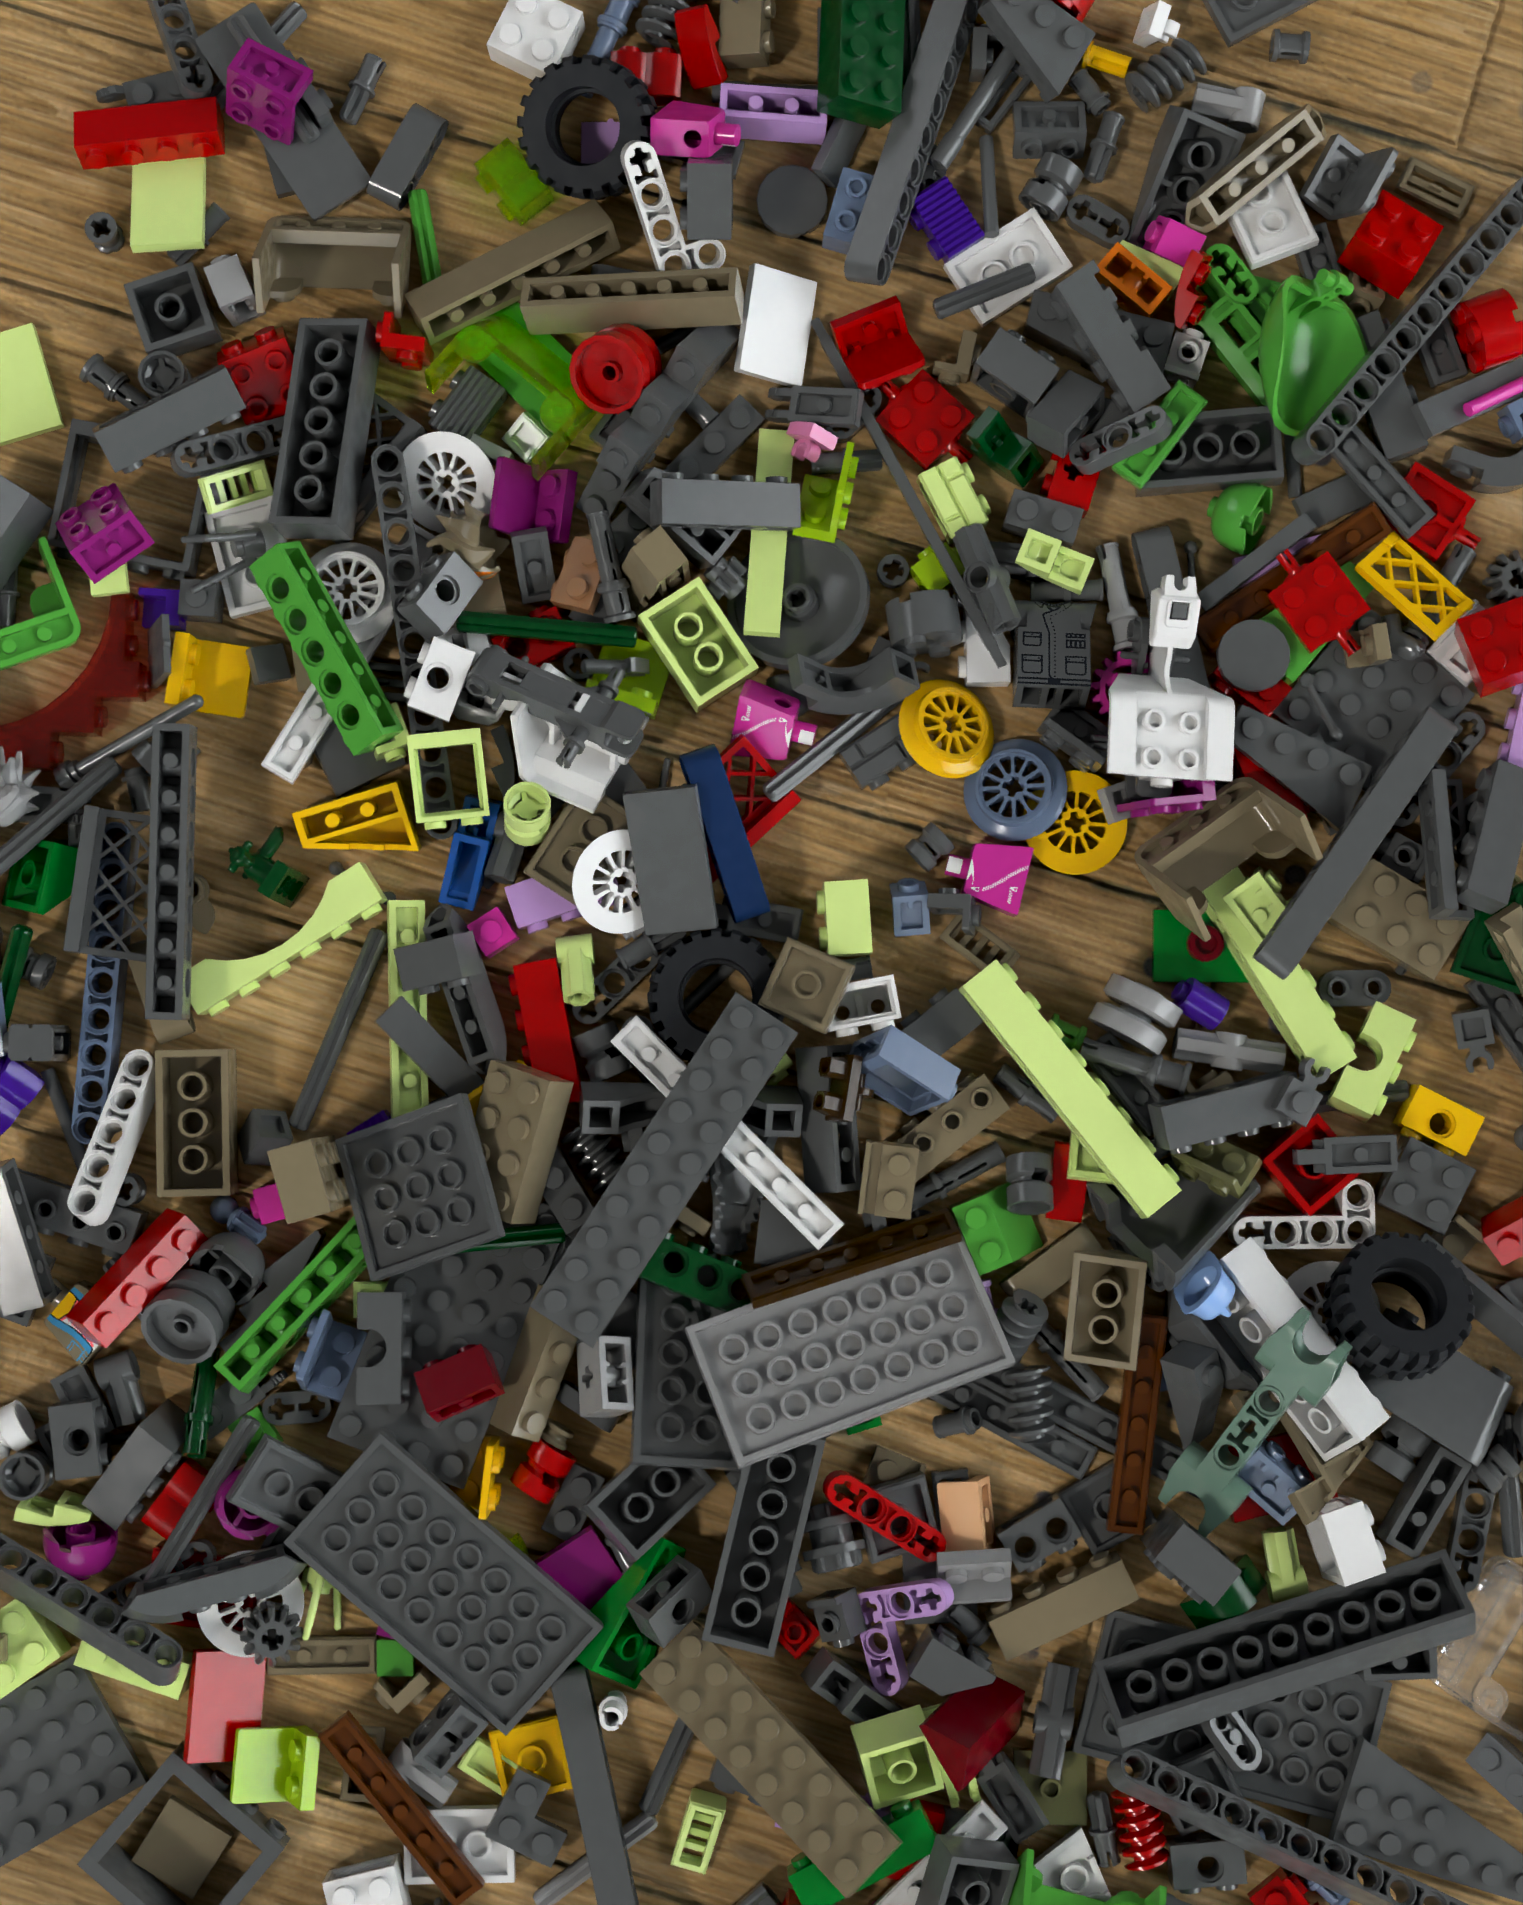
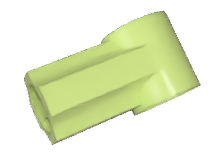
[555,933,595,1006]
[1261,1526,1309,1603]

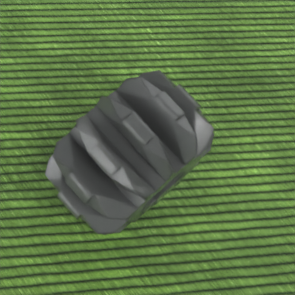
[1482,550,1523,605]
[240,1601,303,1667]

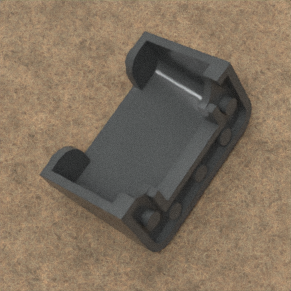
[1351,1307,1514,1467]

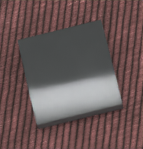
[314,720,406,798]

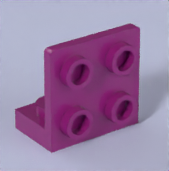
[226,38,314,145]
[488,456,578,544]
[55,483,155,584]
[1117,780,1217,818]

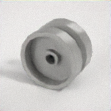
[1088,973,1183,1055]

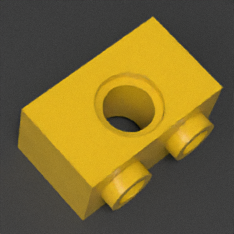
[1392,1084,1485,1158]

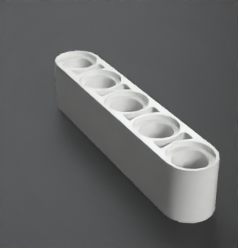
[67,1049,155,1226]

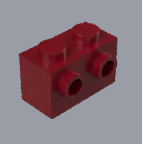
[413,1344,505,1423]

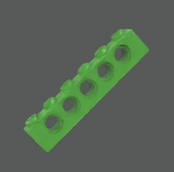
[249,541,404,756]
[213,1216,367,1394]

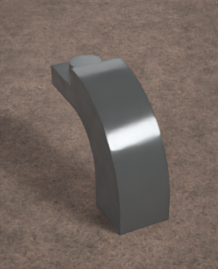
[1441,445,1523,494]
[787,647,920,715]

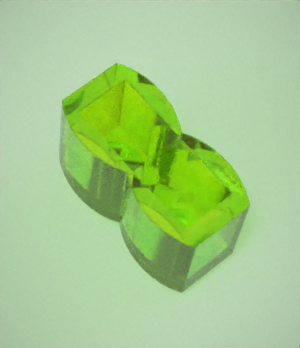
[474,137,554,226]

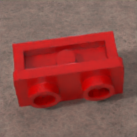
[376,311,434,371]

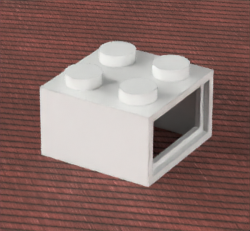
[487,0,586,80]
[828,974,902,1038]
[1305,1494,1386,1587]
[322,1853,412,1905]

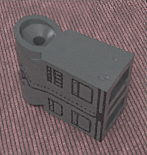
[1010,600,1097,710]

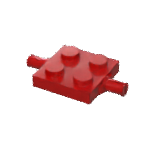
[875,368,975,471]
[1383,461,1481,562]
[1267,549,1371,657]

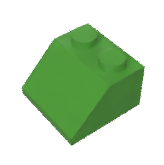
[949,1182,1044,1276]

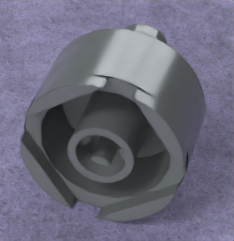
[885,589,963,658]

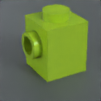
[909,542,965,591]

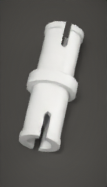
[598,1690,628,1731]

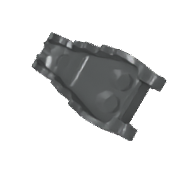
[709,1135,778,1256]

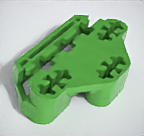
[1193,243,1285,406]

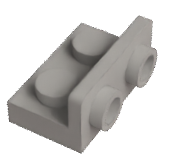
[936,1548,1012,1605]

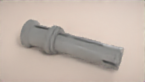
[1095,542,1139,654]

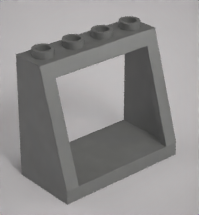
[77,1743,291,1905]

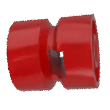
[510,1438,577,1504]

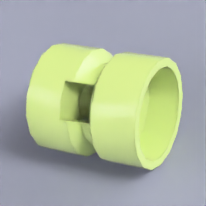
[503,782,551,846]

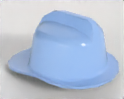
[1174,1251,1235,1321]

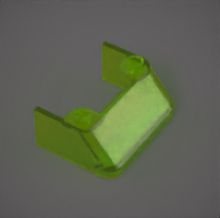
[424,313,598,481]

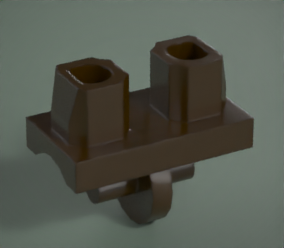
[812,1054,874,1123]

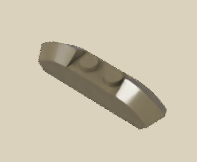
[1184,104,1327,233]

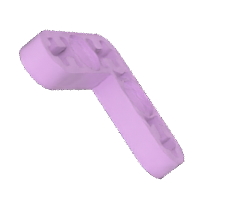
[858,1578,954,1696]

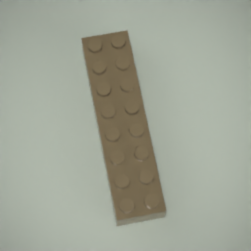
[640,1621,903,1899]

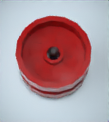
[569,323,662,414]

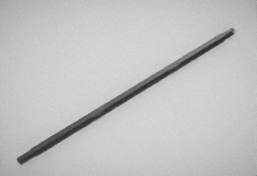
[811,318,1007,669]

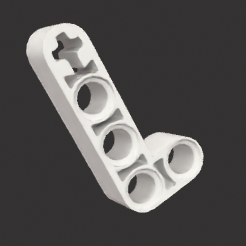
[620,140,726,271]
[1227,1178,1376,1249]

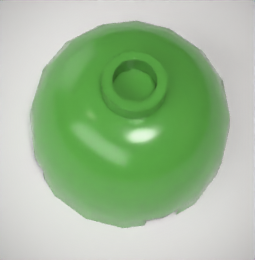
[1207,483,1273,556]

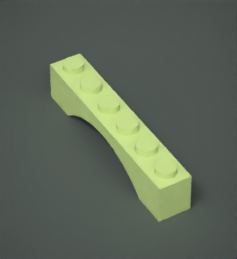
[190,862,388,1017]

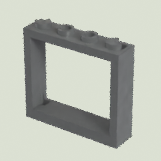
[47,418,214,581]

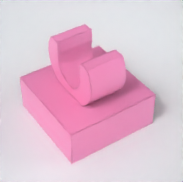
[786,421,838,463]

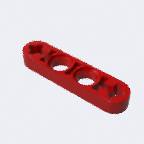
[823,1470,946,1562]

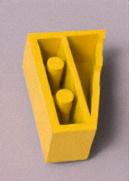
[292,779,422,851]

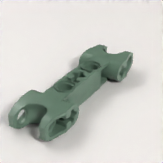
[1158,1307,1353,1538]

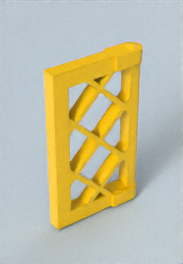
[1354,531,1475,642]

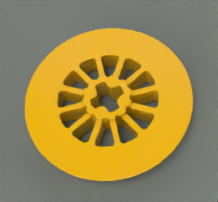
[899,679,994,778]
[1023,770,1127,875]

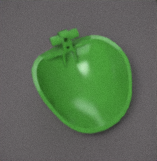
[1258,268,1368,437]

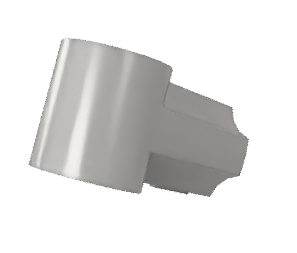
[1191,82,1266,134]
[388,1737,459,1809]

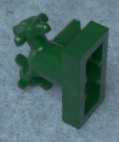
[228,826,310,908]

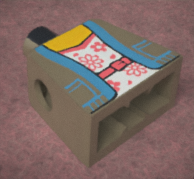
[44,1278,103,1367]

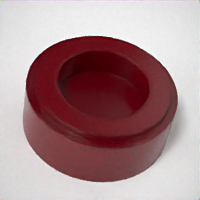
[1186,925,1224,962]

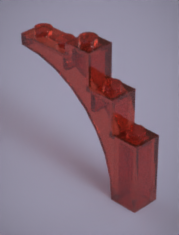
[0,592,152,772]

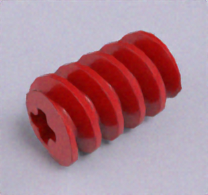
[1111,1790,1170,1871]

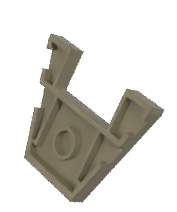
[1230,1390,1374,1526]

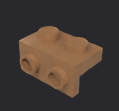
[550,536,618,616]

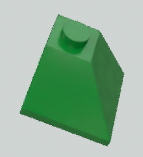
[1,840,78,915]

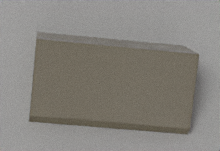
[1063,1249,1148,1371]

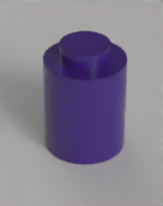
[1171,977,1230,1030]

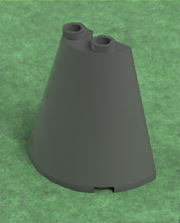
[1086,1156,1261,1292]

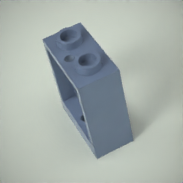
[849,1025,961,1116]

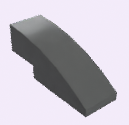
[800,1646,903,1724]

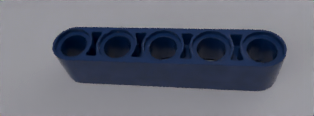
[679,743,770,924]

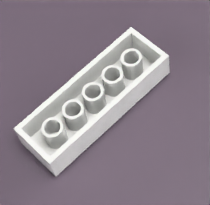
[1216,1237,1390,1462]

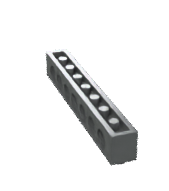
[145,723,198,1020]

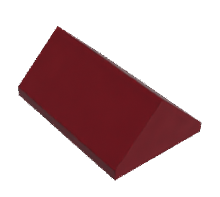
[919,1676,1025,1791]

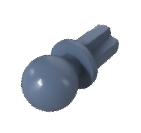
[210,1196,267,1244]

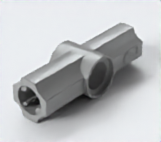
[1172,1028,1286,1073]

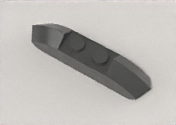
[423,903,507,1075]
[121,1543,307,1624]

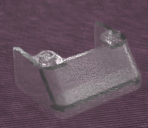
[1430,1556,1523,1742]

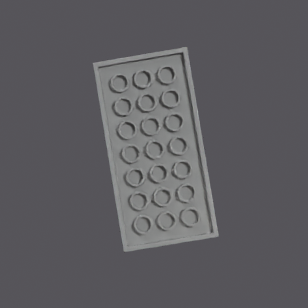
[685,1227,1016,1469]

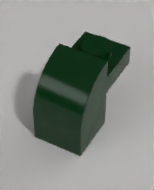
[966,406,1045,489]
[1180,1554,1267,1629]

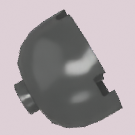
[190,1232,265,1305]

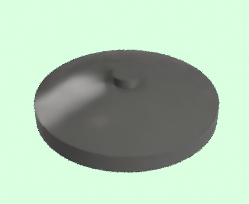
[727,530,870,670]

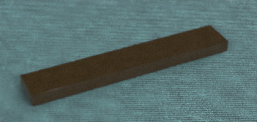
[741,1208,962,1309]

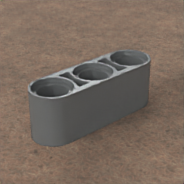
[367,103,449,211]

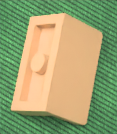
[937,1475,997,1552]

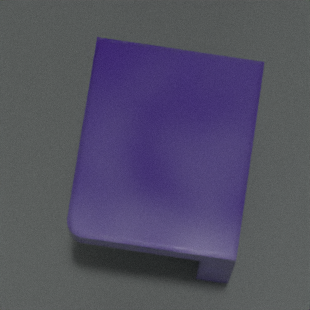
[138,587,187,632]

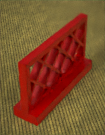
[706,734,801,883]

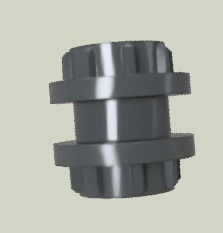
[802,1502,867,1574]

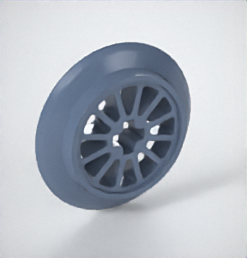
[963,739,1067,841]

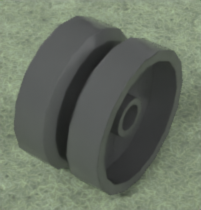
[141,1269,236,1365]

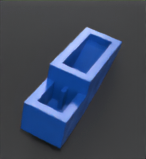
[438,793,504,911]

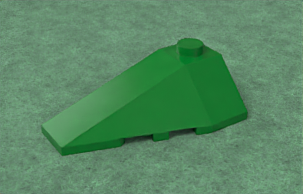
[576,1537,686,1690]

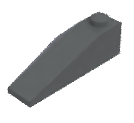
[1126,105,1246,249]

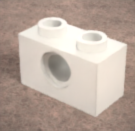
[403,636,475,723]

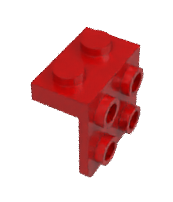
[829,295,926,390]
[217,326,294,426]

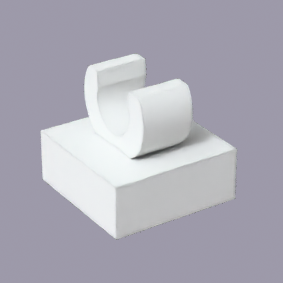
[1133,0,1180,48]

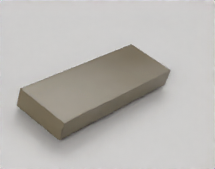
[267,1634,378,1675]

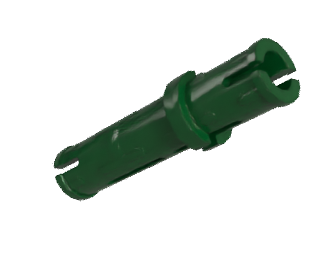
[182,1348,221,1459]

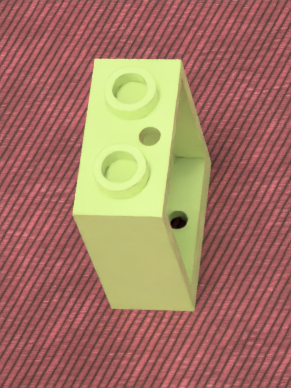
[406,728,490,830]

